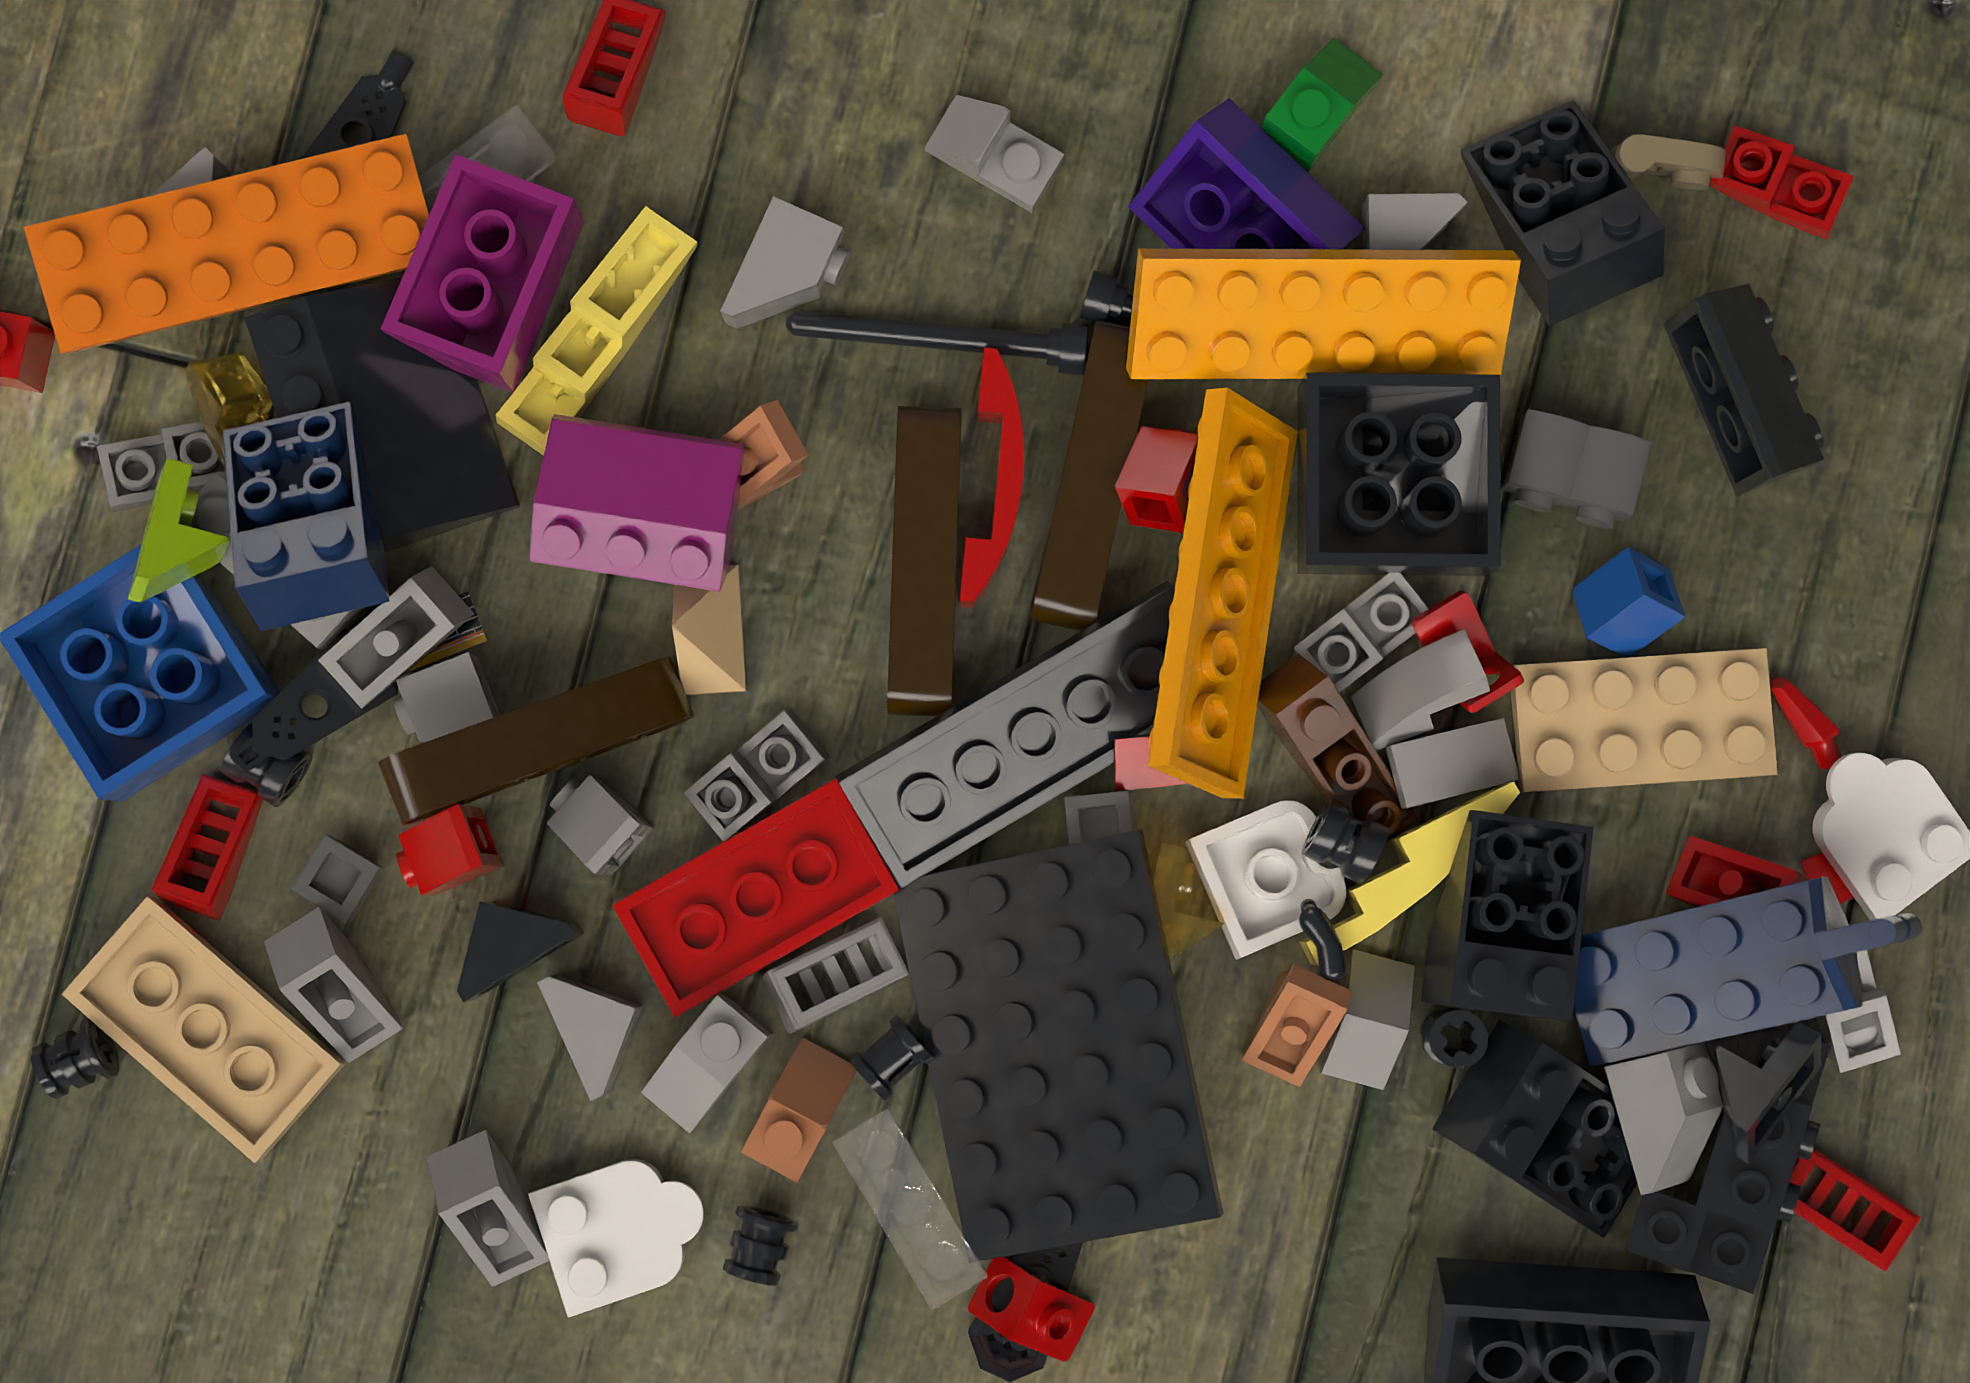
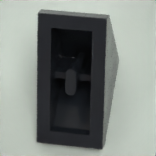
[457,902,584,1002]

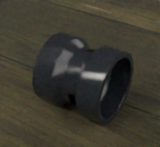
[221,722,312,807]
[1301,797,1390,884]

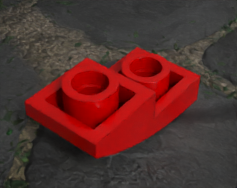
[1710,125,1854,240]

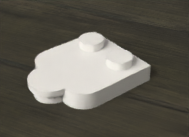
[1813,752,1970,921]
[1185,801,1346,960]
[528,1159,704,1318]

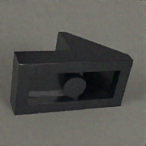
[1714,1021,1821,1163]

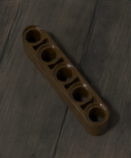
[1030,319,1149,631]
[887,406,962,717]
[378,657,694,825]

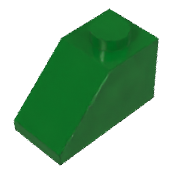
[1261,37,1384,173]

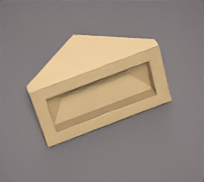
[672,565,747,696]

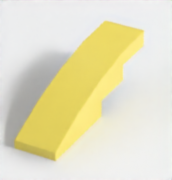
[496,206,697,456]
[1299,781,1520,966]

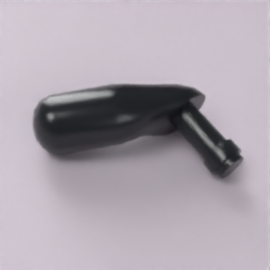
[1299,899,1346,982]

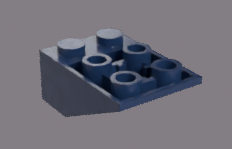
[223,402,390,631]

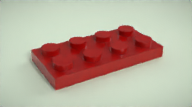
[612,779,899,1018]

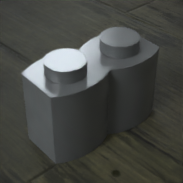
[1501,409,1652,528]

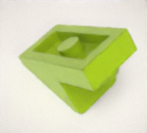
[127,458,230,603]

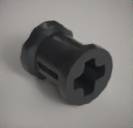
[1421,1008,1488,1068]
[849,1014,935,1100]

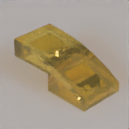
[185,352,272,469]

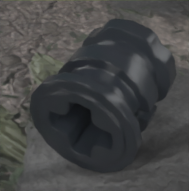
[31,1018,120,1099]
[723,1206,799,1286]

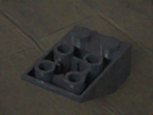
[1461,100,1665,326]
[1421,810,1594,1021]
[1432,1020,1637,1238]

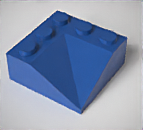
[0,544,280,802]

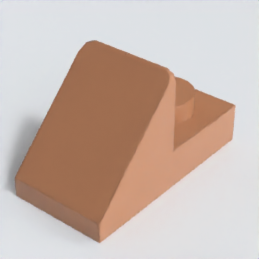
[719,400,809,510]
[1241,964,1353,1087]
[741,1037,857,1183]

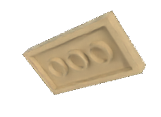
[1511,648,1778,793]
[61,896,346,1163]

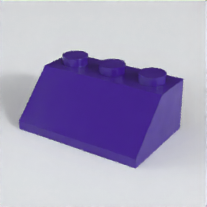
[1128,98,1366,250]

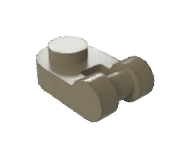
[1610,134,1726,191]

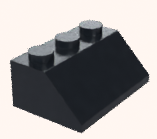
[1663,284,1824,497]

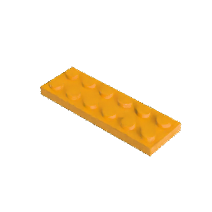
[1126,249,1521,379]
[1148,387,1298,798]

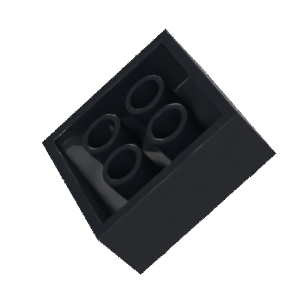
[1297,373,1501,576]

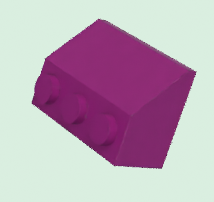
[381,154,585,393]
[530,414,745,592]

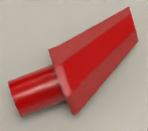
[1769,677,1842,770]

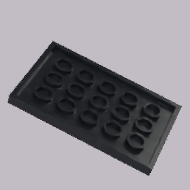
[894,830,1224,1263]

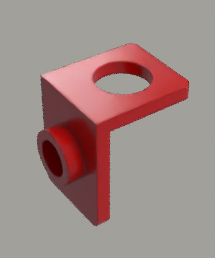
[1411,590,1524,713]
[968,1256,1095,1362]

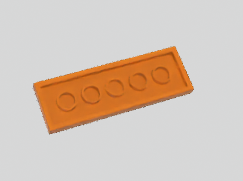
[24,134,429,355]

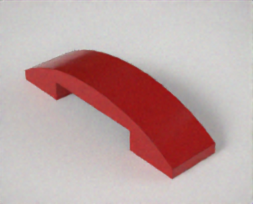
[960,348,1024,609]

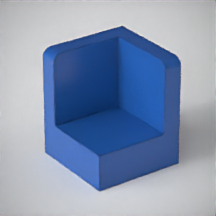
[1573,547,1686,657]

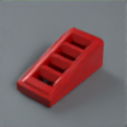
[562,0,666,137]
[151,773,263,921]
[1789,1149,1921,1272]

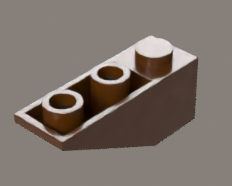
[1257,653,1419,842]

